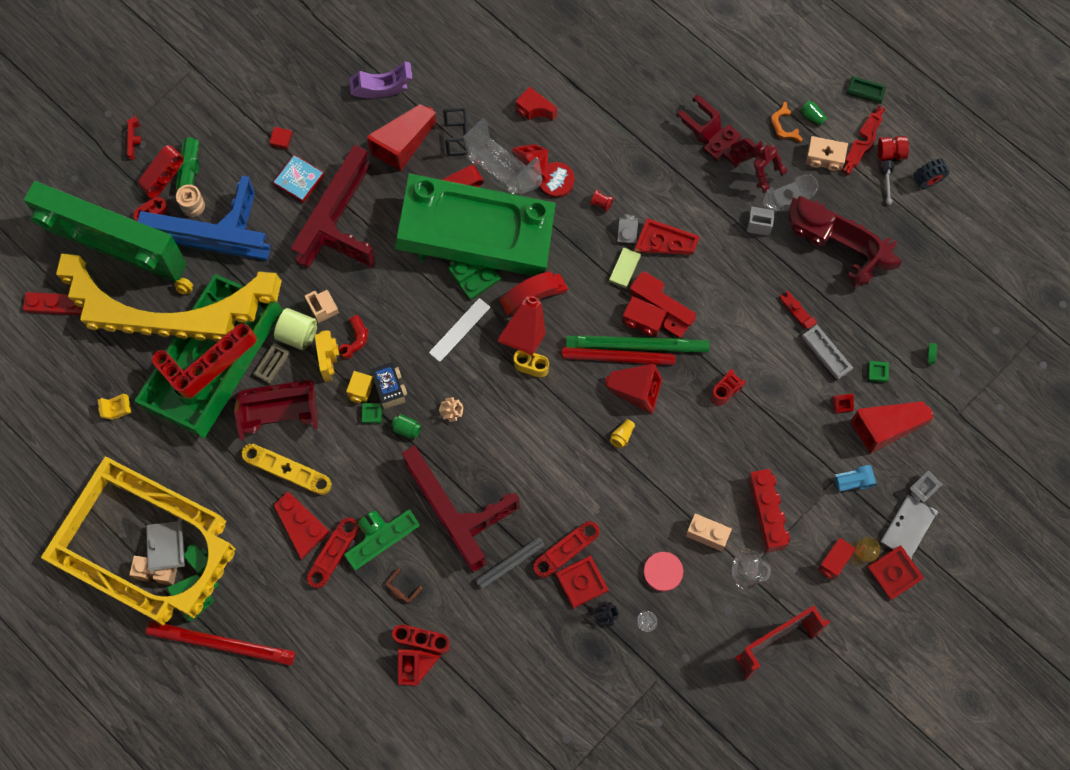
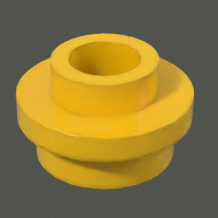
[174,278,193,295]

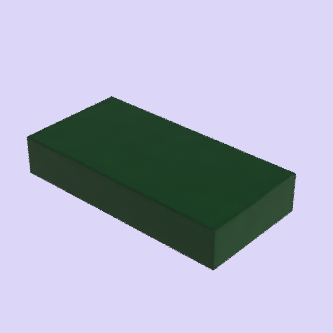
[846,76,887,104]

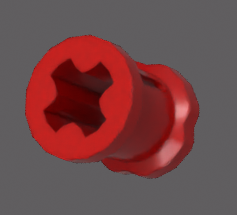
[590,190,614,212]

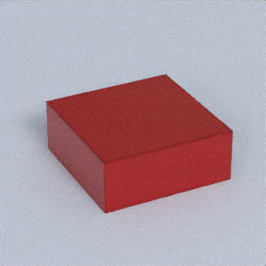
[269,127,293,149]

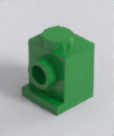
[184,544,209,576]

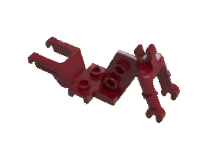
[676,94,787,194]

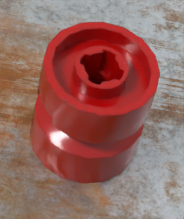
[878,136,909,161]

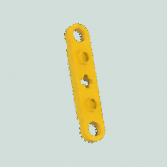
[242,444,332,495]

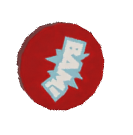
[538,162,575,198]

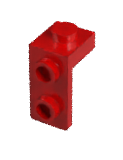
[818,538,856,581]

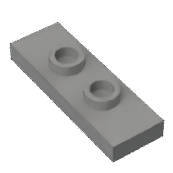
[801,325,853,381]

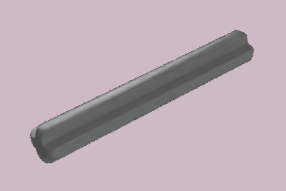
[476,537,545,589]

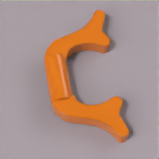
[771,102,803,143]

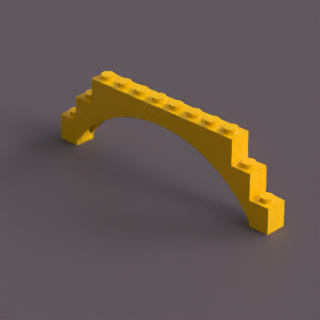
[56,254,281,342]

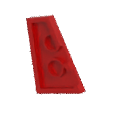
[634,218,700,255]
[274,492,330,560]

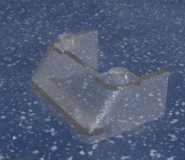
[463,117,542,195]

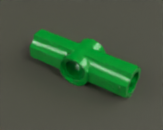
[176,137,200,191]

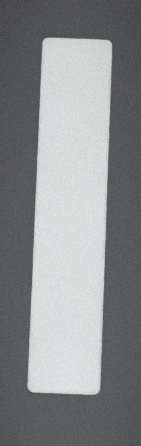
[429,298,490,361]

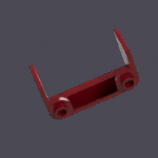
[234,380,319,441]

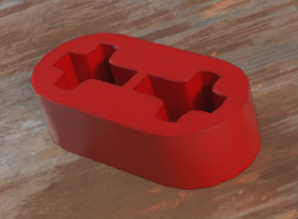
[133,197,168,221]

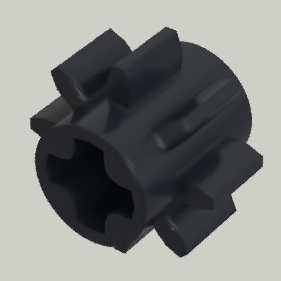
[594,601,619,627]

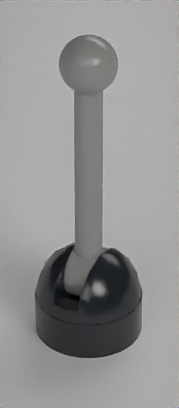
[879,161,894,205]

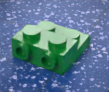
[448,260,501,301]

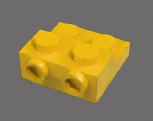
[315,331,339,383]

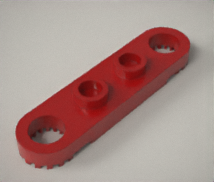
[307,517,359,589]
[533,521,600,578]

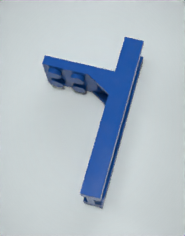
[137,176,271,261]

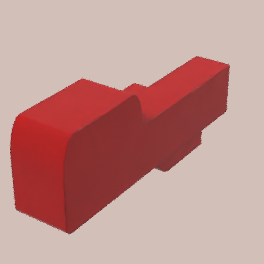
[630,272,696,338]

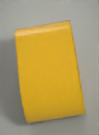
[514,350,549,378]

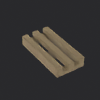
[253,343,291,385]

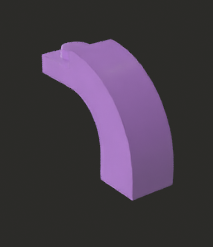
[349,61,412,98]

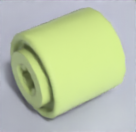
[274,308,317,350]

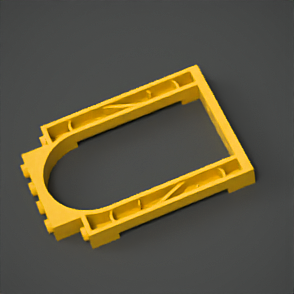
[41,456,236,626]

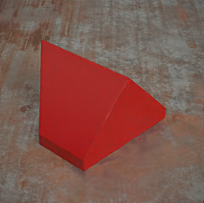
[512,144,549,180]
[398,649,440,686]

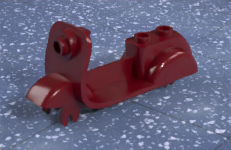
[788,196,902,289]

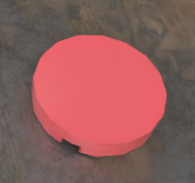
[644,552,684,592]

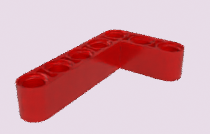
[152,324,257,399]

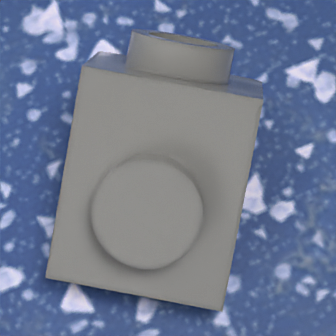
[618,214,638,243]
[910,471,943,502]

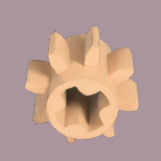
[439,397,463,422]

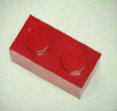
[622,296,667,337]

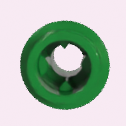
[800,100,827,126]

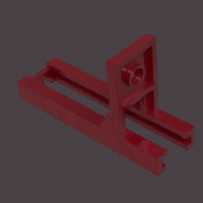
[291,144,376,269]
[402,445,520,573]

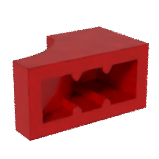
[515,86,557,121]

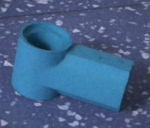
[834,465,877,492]

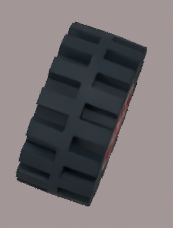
[913,158,950,189]

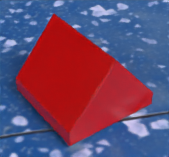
[831,393,854,413]

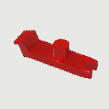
[127,115,142,160]
[779,291,817,329]

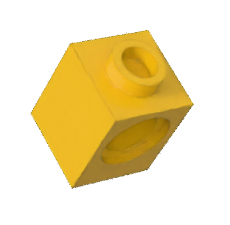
[346,371,374,403]

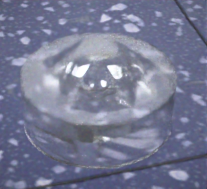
[636,611,657,632]

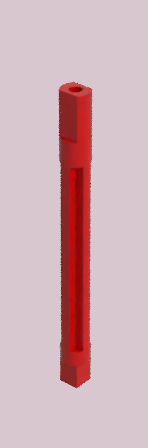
[146,621,295,666]

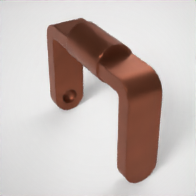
[386,568,423,604]

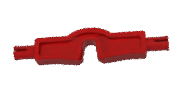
[842,105,885,175]

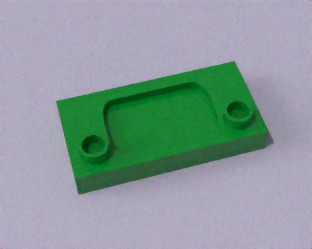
[395,174,556,276]
[24,181,187,282]
[135,274,283,439]

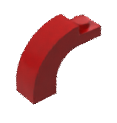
[500,271,568,316]

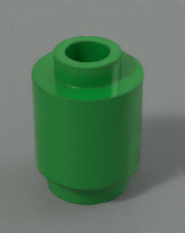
[391,414,422,439]

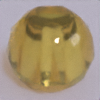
[855,537,881,562]

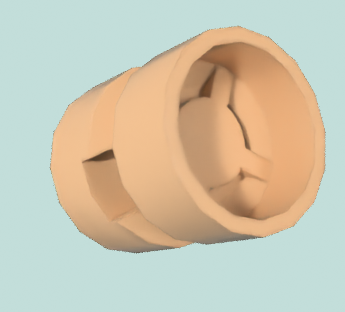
[176,185,205,217]

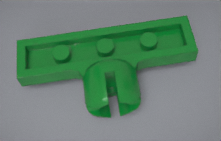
[344,509,420,571]

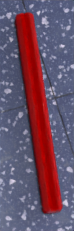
[562,347,675,365]

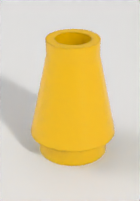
[610,419,635,449]

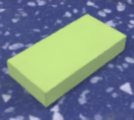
[609,248,641,289]

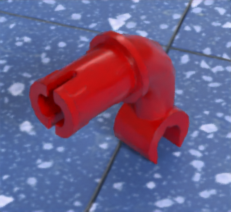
[339,315,369,359]

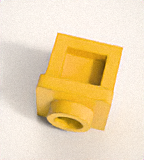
[98,394,131,420]

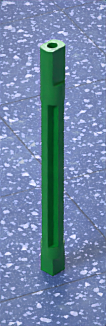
[566,335,710,352]

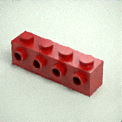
[748,469,790,553]

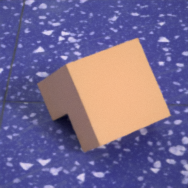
[305,290,339,323]

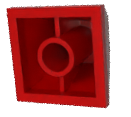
[498,296,546,356]
[605,364,663,414]

